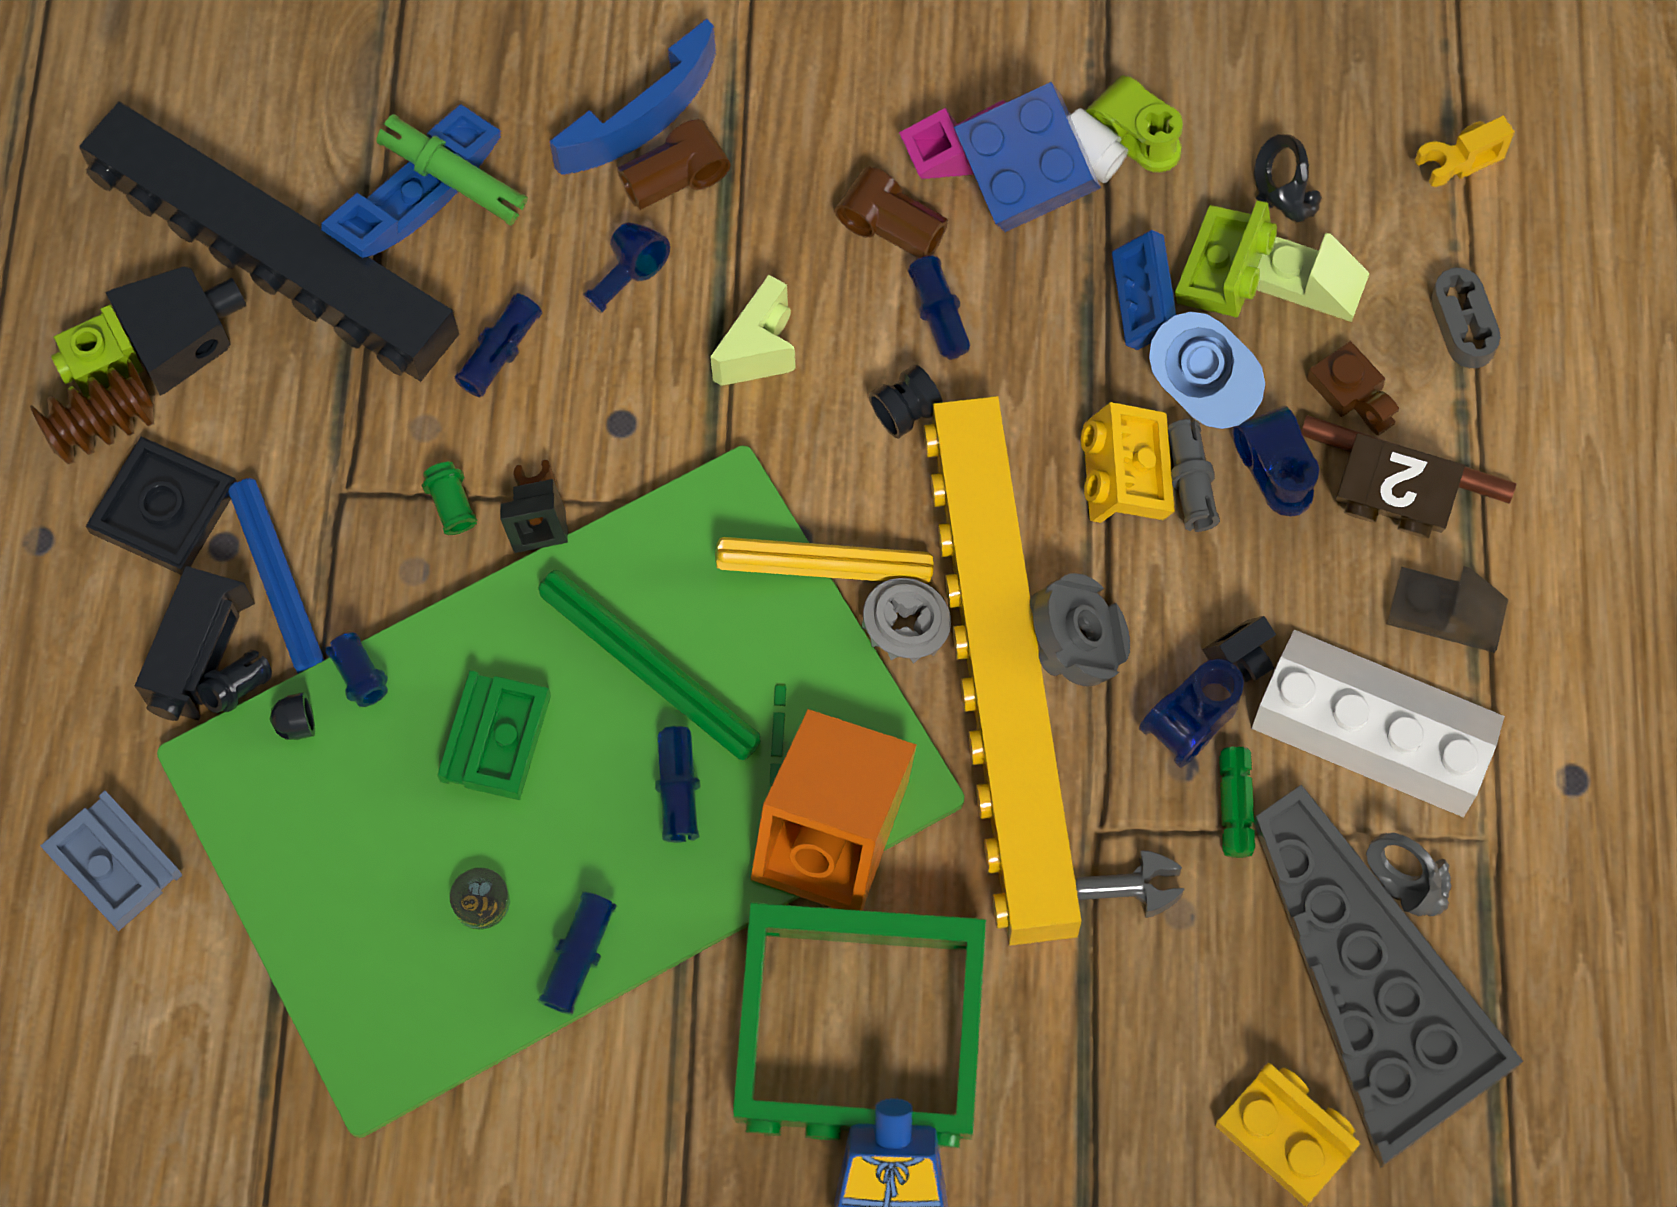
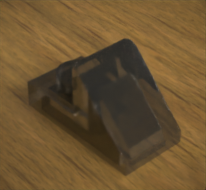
[1386,566,1508,653]

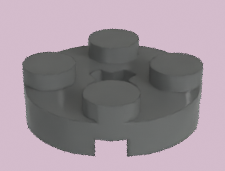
[1030,573,1130,687]

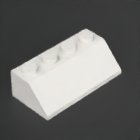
[1252,630,1505,818]

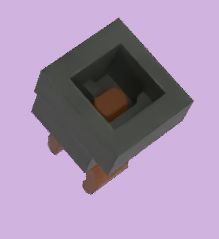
[500,459,568,553]

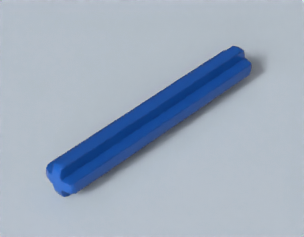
[228,478,324,674]

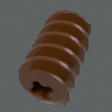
[30,359,155,465]

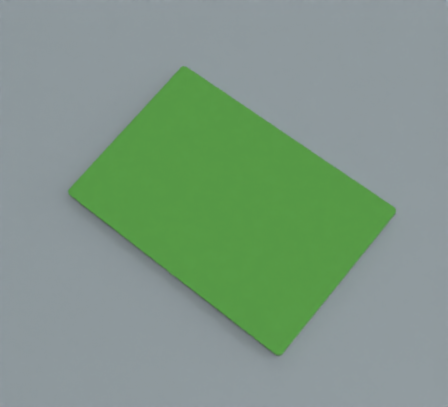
[157,446,964,1138]

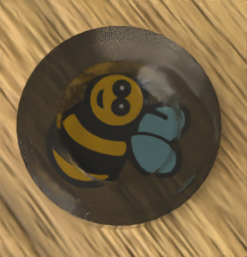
[450,868,510,929]

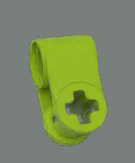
[1085,75,1183,172]

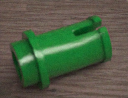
[422,461,477,535]

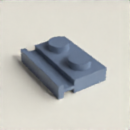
[41,791,183,931]

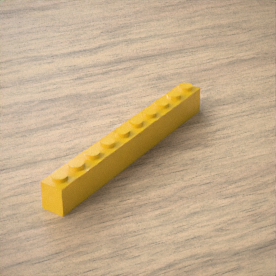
[923,396,1082,946]

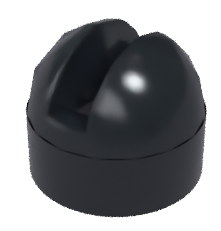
[270,692,315,740]

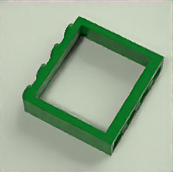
[733,903,986,1149]

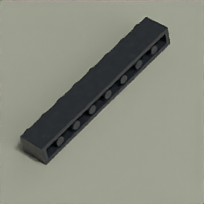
[79,101,459,382]

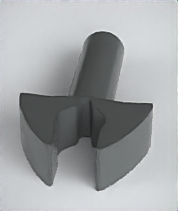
[1075,851,1184,918]

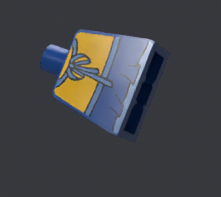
[834,1099,948,1207]

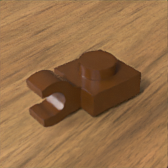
[1307,341,1399,436]

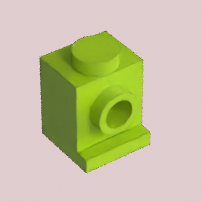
[51,305,144,397]

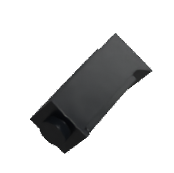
[134,566,255,721]

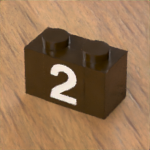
[1335,433,1465,538]

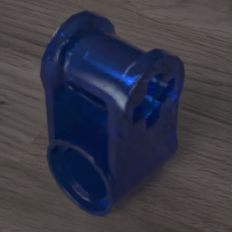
[1232,406,1320,517]
[1139,659,1244,768]

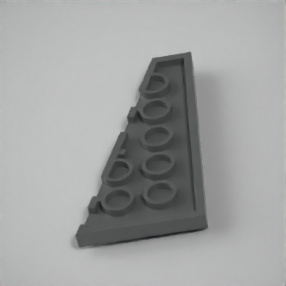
[1254,785,1523,1168]

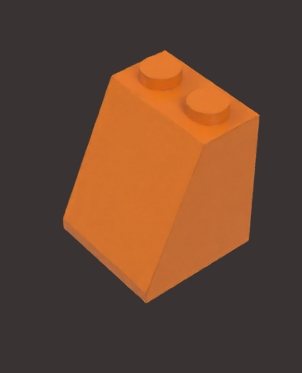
[751,709,917,911]

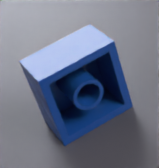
[954,82,1101,232]

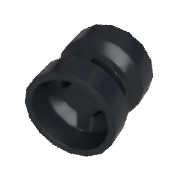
[869,365,943,439]

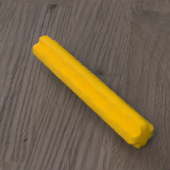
[715,537,934,584]

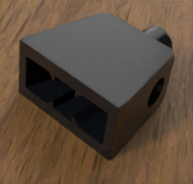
[105,266,247,396]

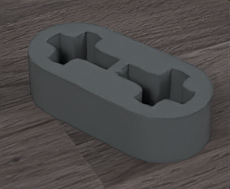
[1431,268,1501,368]

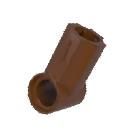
[617,119,731,210]
[835,167,948,261]

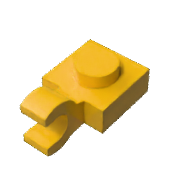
[1415,115,1515,187]

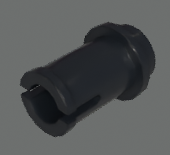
[198,650,272,713]

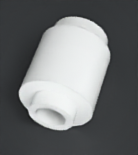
[1069,108,1128,184]

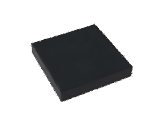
[86,436,237,575]

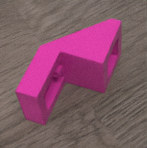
[899,99,1006,179]

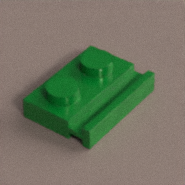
[437,670,551,800]

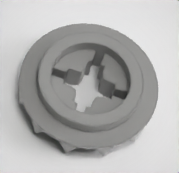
[862,578,951,664]

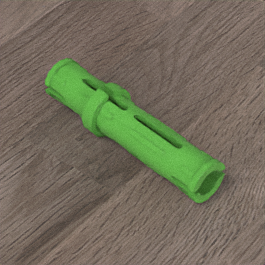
[376,114,528,226]

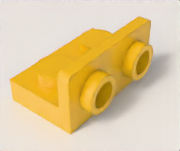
[1080,402,1175,523]
[1215,1063,1360,1207]

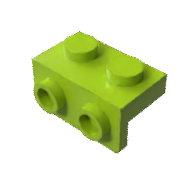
[1175,200,1277,318]

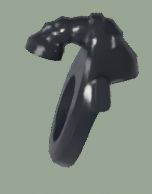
[1254,134,1322,223]

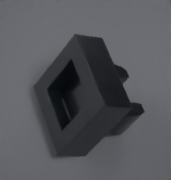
[1202,616,1276,682]

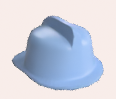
[1149,312,1265,429]

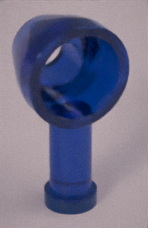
[583,222,671,314]

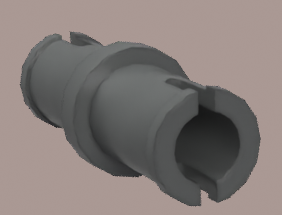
[1168,419,1220,532]

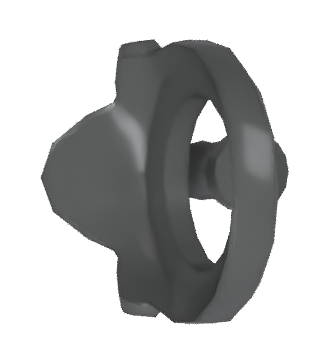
[1366,833,1452,916]

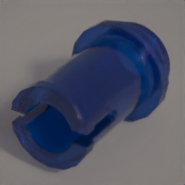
[326,632,388,707]

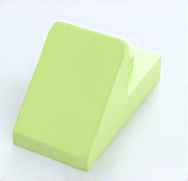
[1257,233,1369,322]
[710,275,796,386]

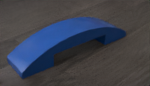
[550,19,716,175]
[321,104,501,258]

